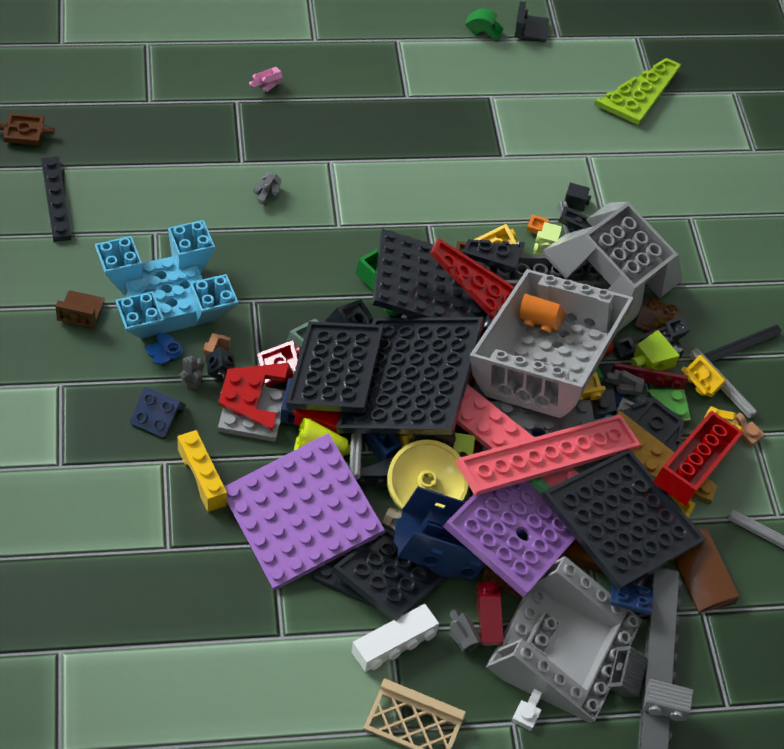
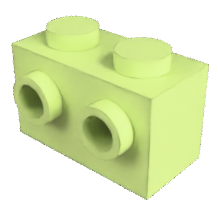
[533,222,562,255]

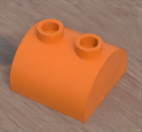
[520,294,566,333]

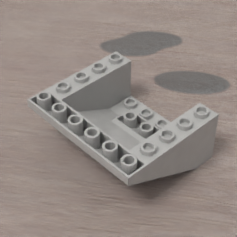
[486,556,642,723]

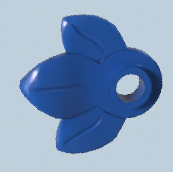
[145,333,183,364]

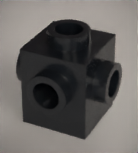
[206,347,235,382]

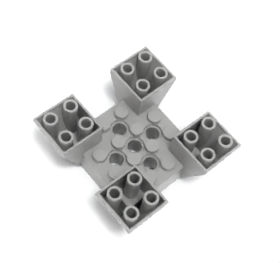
[541,202,682,332]

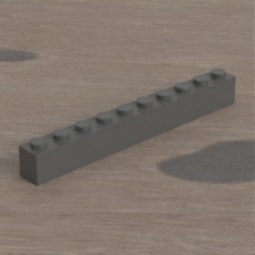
[638,568,682,749]

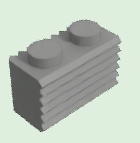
[643,679,693,721]

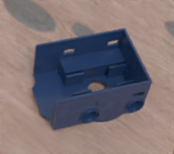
[394,486,486,580]

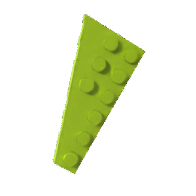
[594,58,681,125]

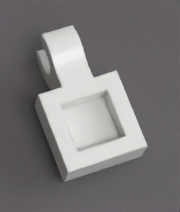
[512,689,542,731]

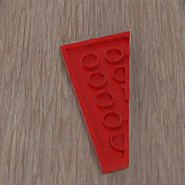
[430,238,515,319]

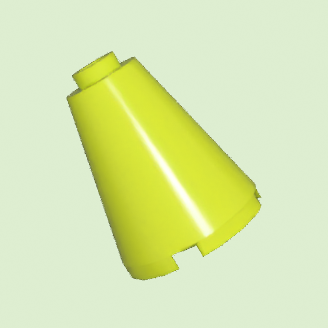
[294,418,351,458]

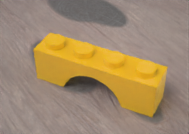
[177,430,227,512]

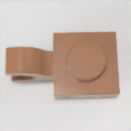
[732,413,765,448]

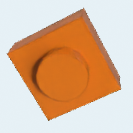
[526,214,549,234]

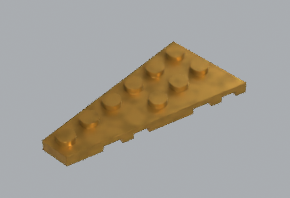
[603,410,717,505]

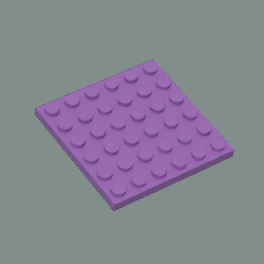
[224,433,385,591]

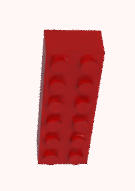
[653,410,744,506]

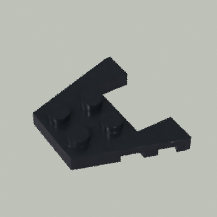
[583,364,617,420]

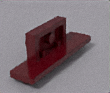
[612,358,688,389]

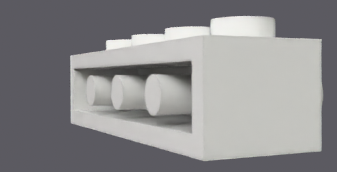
[351,604,439,672]

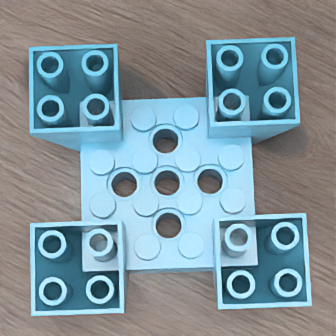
[95,220,238,339]

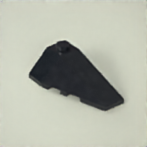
[325,299,373,324]

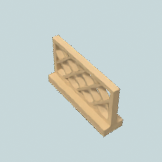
[363,678,466,749]

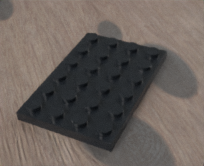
[286,321,384,413]

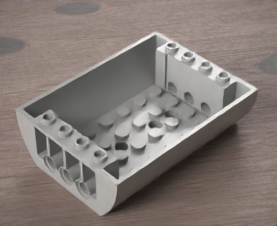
[470,269,634,418]

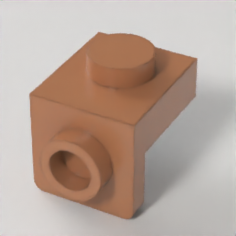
[203,333,231,362]

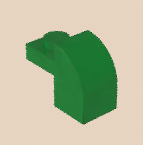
[465,9,504,41]

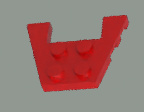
[219,363,289,432]

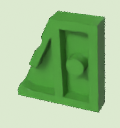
[647,389,691,425]

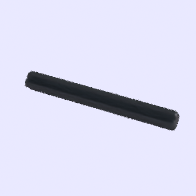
[704,324,782,362]

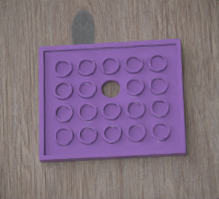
[443,480,575,597]

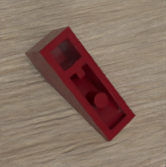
[475,582,503,645]

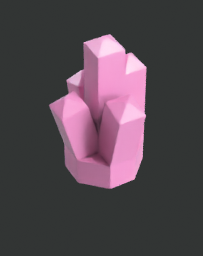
[249,67,283,92]

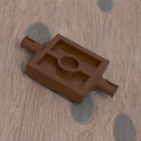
[0,113,55,145]

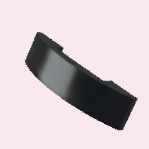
[613,316,690,359]

